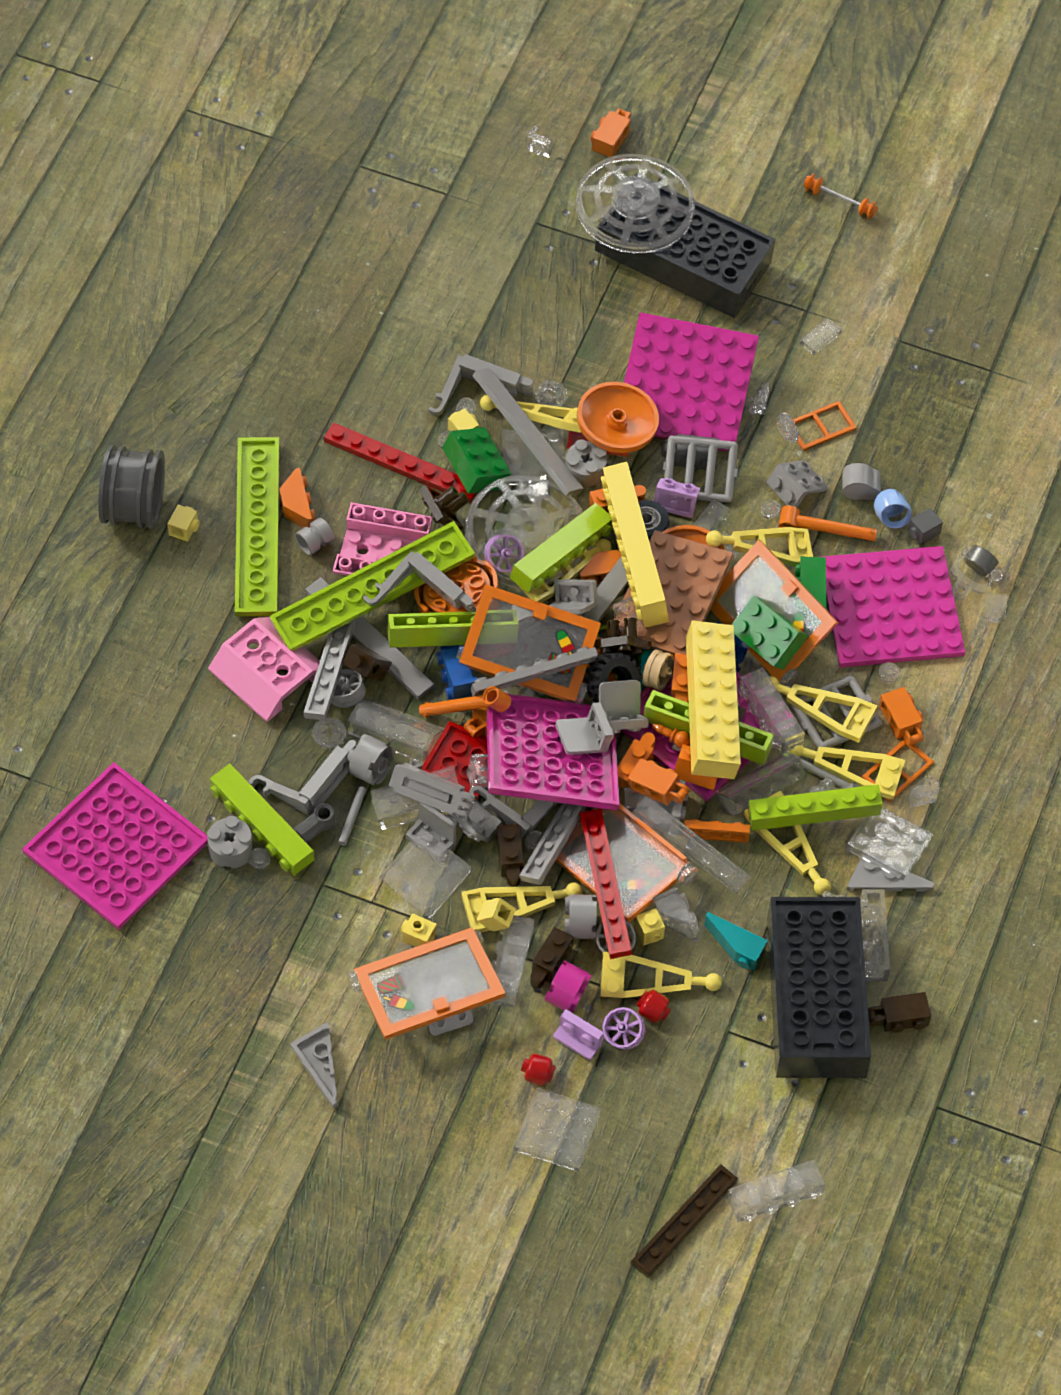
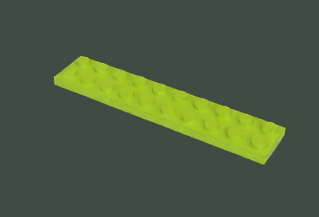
[235,437,279,616]
[269,521,475,650]

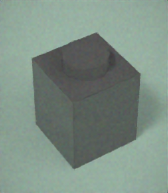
[908,508,943,545]

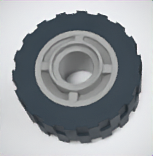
[638,500,669,542]

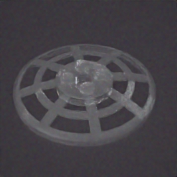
[575,154,695,253]
[465,475,587,590]

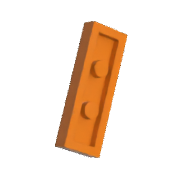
[683,819,750,843]

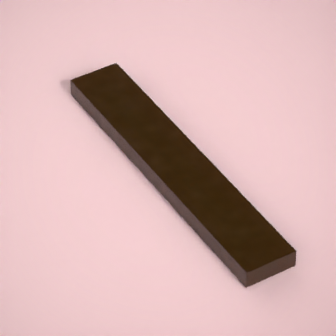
[631,1164,738,1279]

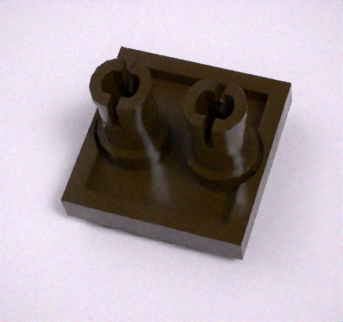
[419,485,470,530]
[593,617,651,655]

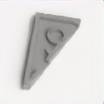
[846,853,935,891]
[290,1022,338,1108]

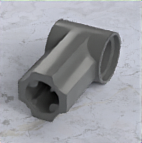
[293,803,335,843]

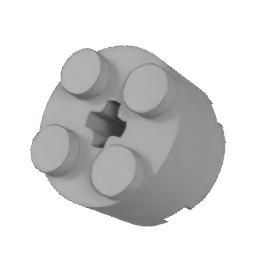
[566,439,607,489]
[347,734,395,785]
[207,816,253,868]
[565,894,597,939]

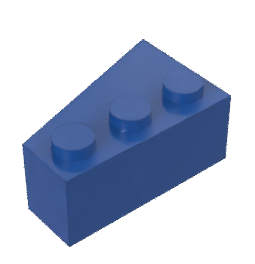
[436,645,478,700]

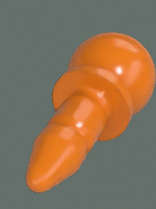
[652,724,690,748]

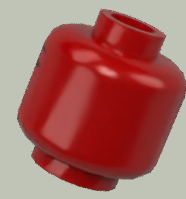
[636,990,671,1023]
[521,1053,556,1086]

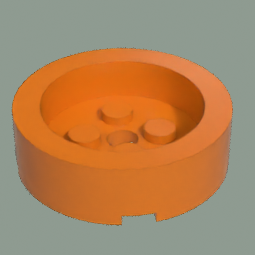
[414,555,502,613]

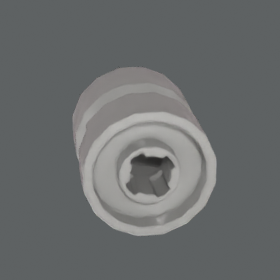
[295,518,335,556]

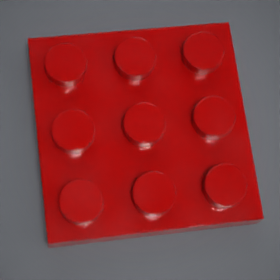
[421,721,488,801]

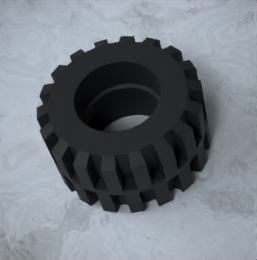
[583,653,643,703]

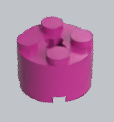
[544,960,592,1013]

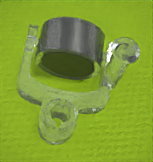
[950,544,1003,600]

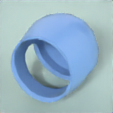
[874,489,912,528]

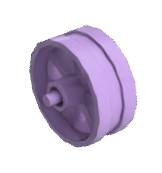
[484,534,525,573]
[602,1007,646,1050]

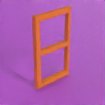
[785,401,857,451]
[862,739,934,802]

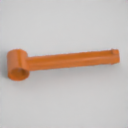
[778,505,877,542]
[419,686,511,718]

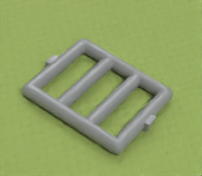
[663,436,738,503]
[791,675,882,748]

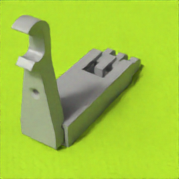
[428,354,533,416]
[363,551,476,612]
[249,740,357,816]
[389,760,475,817]
[469,786,558,838]

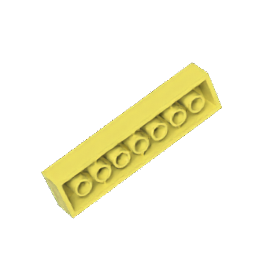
[601,462,669,628]
[686,621,741,779]

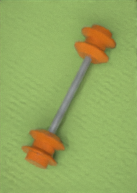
[803,173,878,220]

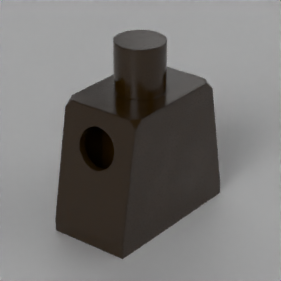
[342,643,392,681]

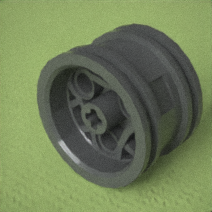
[98,444,165,529]

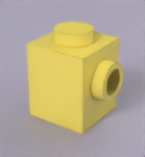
[448,408,479,432]
[167,505,200,542]
[476,898,516,932]
[634,908,665,946]
[401,913,436,947]

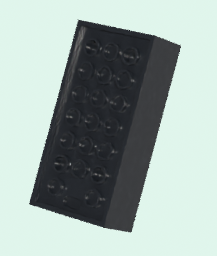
[595,173,776,318]
[767,897,871,1078]

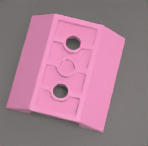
[333,502,433,576]
[208,617,320,722]

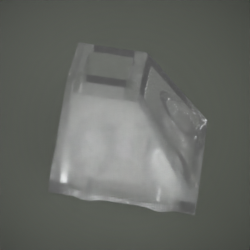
[653,887,701,943]

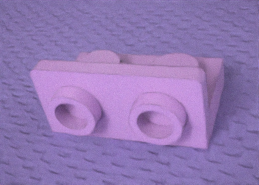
[654,478,700,518]
[553,1009,604,1060]

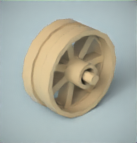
[643,650,674,691]

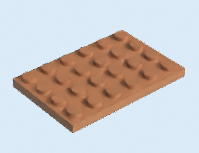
[614,530,733,657]

